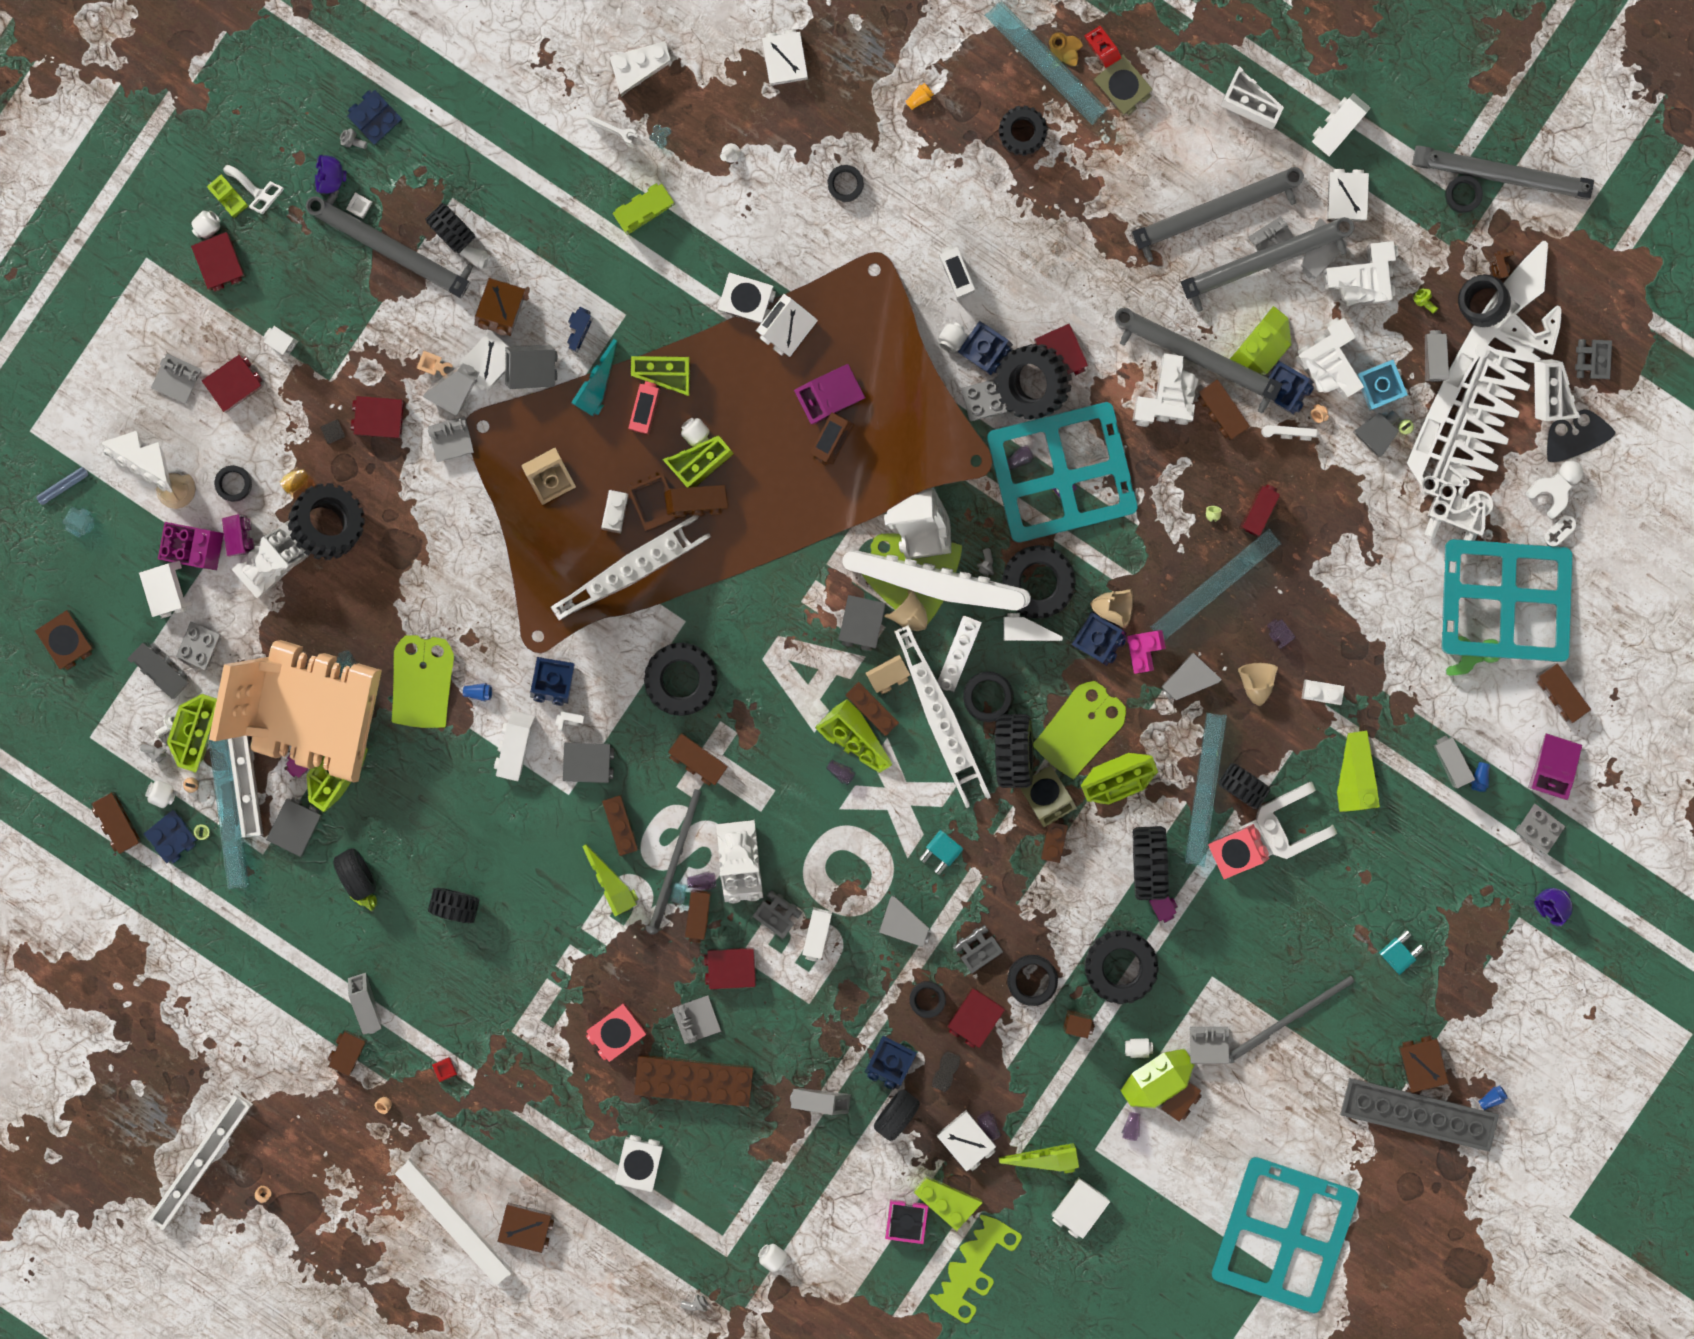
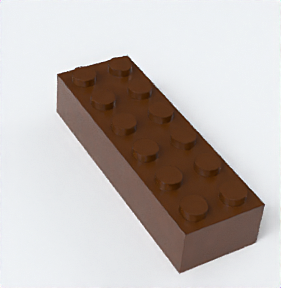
[634,1055,753,1107]

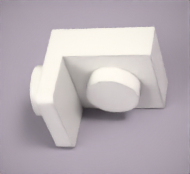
[555,711,585,731]

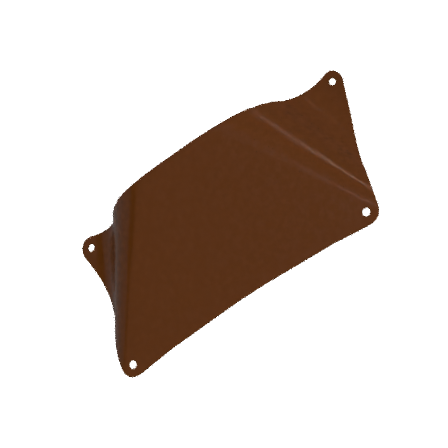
[466,252,992,653]

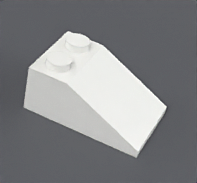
[1003,613,1062,641]

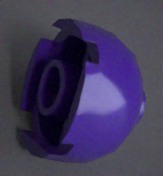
[315,155,346,194]
[1534,888,1573,926]

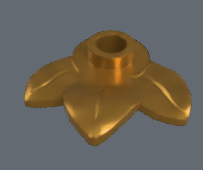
[1048,33,1083,69]

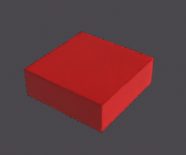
[432,1057,457,1082]

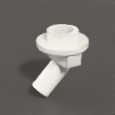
[720,143,741,163]
[155,715,175,738]

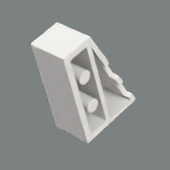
[1534,359,1580,421]

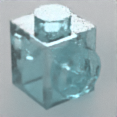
[62,506,95,538]

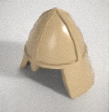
[156,473,196,509]
[1090,589,1133,628]
[884,590,928,631]
[1238,663,1278,706]

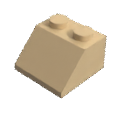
[521,448,576,505]
[866,655,910,694]

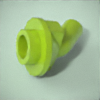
[1413,289,1438,314]
[350,894,377,911]

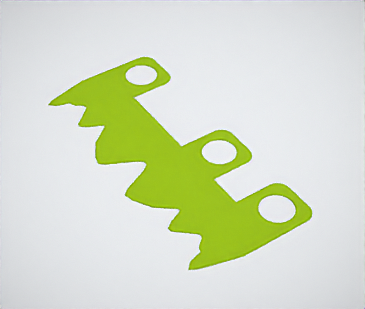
[930,1215,1022,1323]

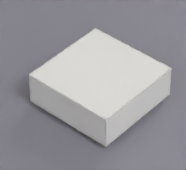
[346,193,373,219]

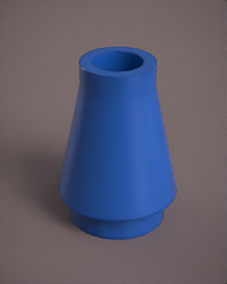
[463,683,492,702]
[1470,762,1490,792]
[1478,1085,1508,1111]

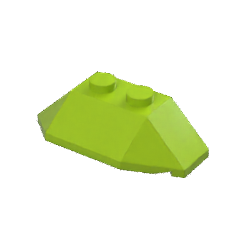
[1230,306,1292,375]
[167,694,217,773]
[306,748,368,812]
[1081,753,1158,805]
[1120,1049,1195,1108]

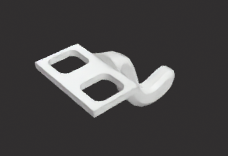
[223,165,284,214]

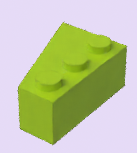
[613,183,675,235]
[631,356,690,396]
[663,436,734,488]
[914,1176,982,1231]

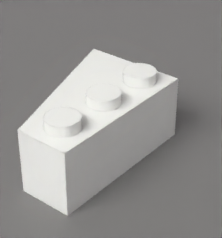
[610,41,671,97]
[1220,66,1284,130]
[1312,93,1371,156]
[494,711,535,781]

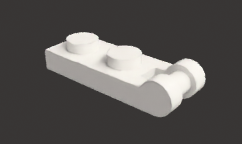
[1261,425,1317,441]

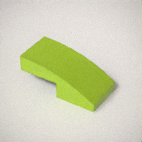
[207,174,248,218]

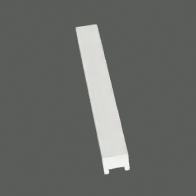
[228,736,263,838]
[147,1093,253,1230]
[395,1158,513,1286]

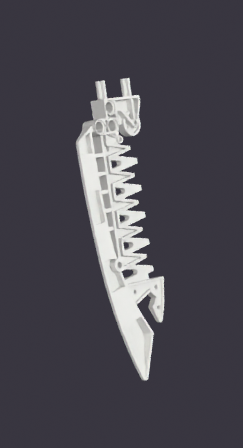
[1407,241,1561,541]

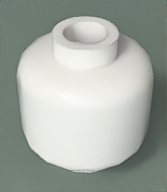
[192,210,220,239]
[938,323,967,352]
[681,418,709,446]
[145,780,176,808]
[758,1244,787,1272]

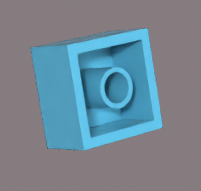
[1356,360,1408,410]

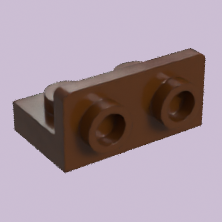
[1488,249,1515,280]

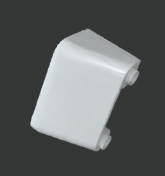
[884,487,951,559]

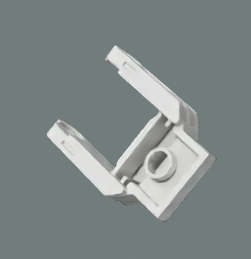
[1239,782,1337,859]

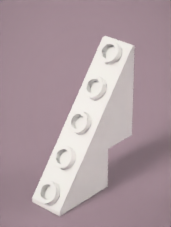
[102,431,172,493]
[937,616,982,692]

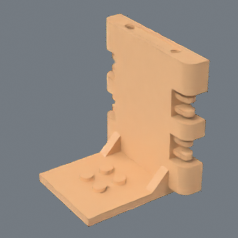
[209,640,382,783]

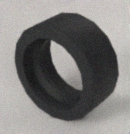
[827,165,864,202]
[1445,176,1483,213]
[214,465,252,502]
[910,981,946,1018]

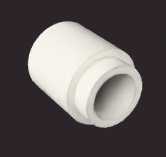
[1125,1038,1153,1058]

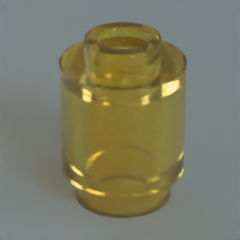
[279,467,309,494]

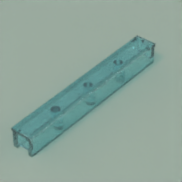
[984,1,1108,125]
[1150,529,1281,641]
[1184,713,1227,867]
[209,739,249,889]

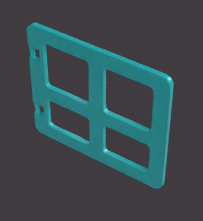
[987,402,1137,542]
[1441,539,1572,662]
[1212,1157,1358,1313]

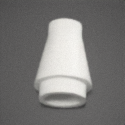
[460,246,490,269]

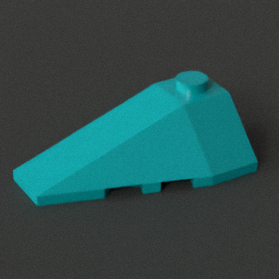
[571,339,618,417]

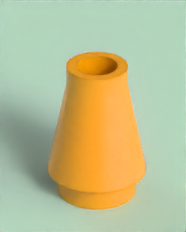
[905,83,934,110]

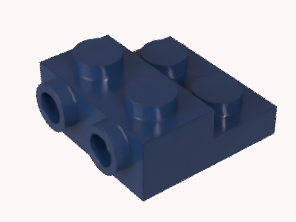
[347,90,403,145]
[567,306,594,353]
[958,321,1013,375]
[1268,361,1314,415]
[1072,612,1127,666]
[530,657,575,706]
[144,809,198,864]
[864,1036,917,1090]

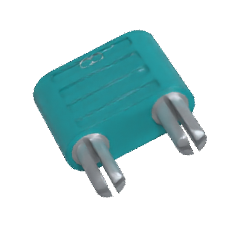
[920,830,964,875]
[1379,931,1424,975]

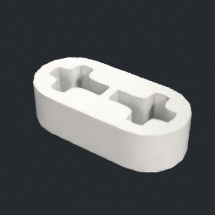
[1544,516,1576,546]

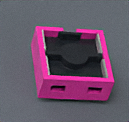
[885,1199,928,1244]

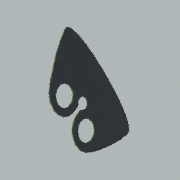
[1547,409,1615,462]

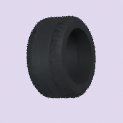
[1458,274,1511,327]
[963,672,1014,722]
[333,848,376,901]
[1007,955,1058,1006]
[874,1090,920,1141]

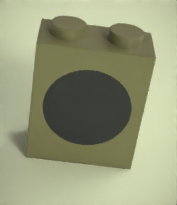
[1093,55,1153,116]
[1020,766,1077,827]

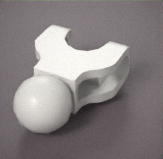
[1525,460,1583,519]

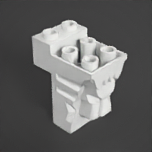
[1323,241,1398,306]
[1295,317,1364,399]
[1132,353,1199,427]
[232,521,311,598]
[716,820,763,903]

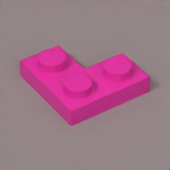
[1127,630,1166,674]

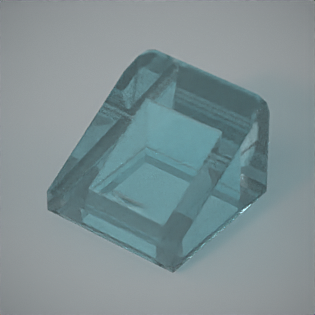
[670,882,687,904]

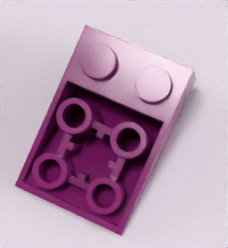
[794,364,865,424]
[222,514,255,557]
[158,522,224,571]
[1528,733,1582,800]

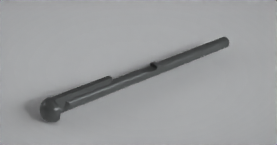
[645,789,701,935]
[1229,976,1355,1063]

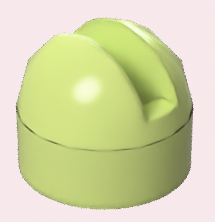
[1398,419,1414,435]
[1206,506,1222,522]
[194,824,210,840]

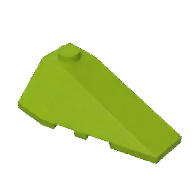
[999,1143,1079,1173]

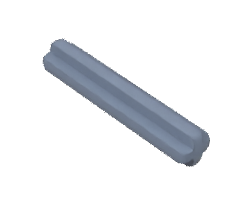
[36,467,88,505]

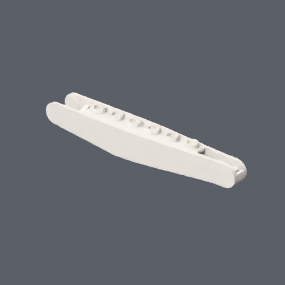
[551,516,711,620]
[843,550,1031,610]
[894,625,991,808]

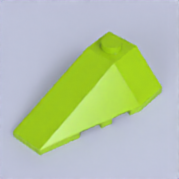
[815,699,893,773]
[1337,731,1380,812]
[582,844,639,916]

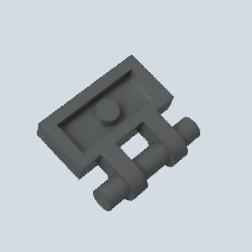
[1575,339,1612,379]
[752,890,802,939]
[953,925,1003,973]

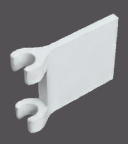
[585,114,638,147]

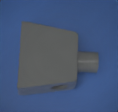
[1353,410,1400,457]

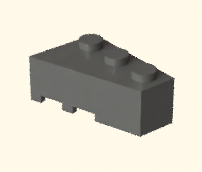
[127,642,190,699]

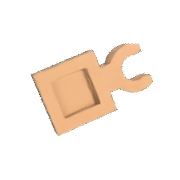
[417,350,453,376]

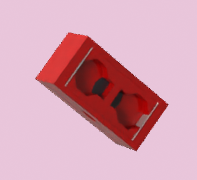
[1084,26,1122,68]

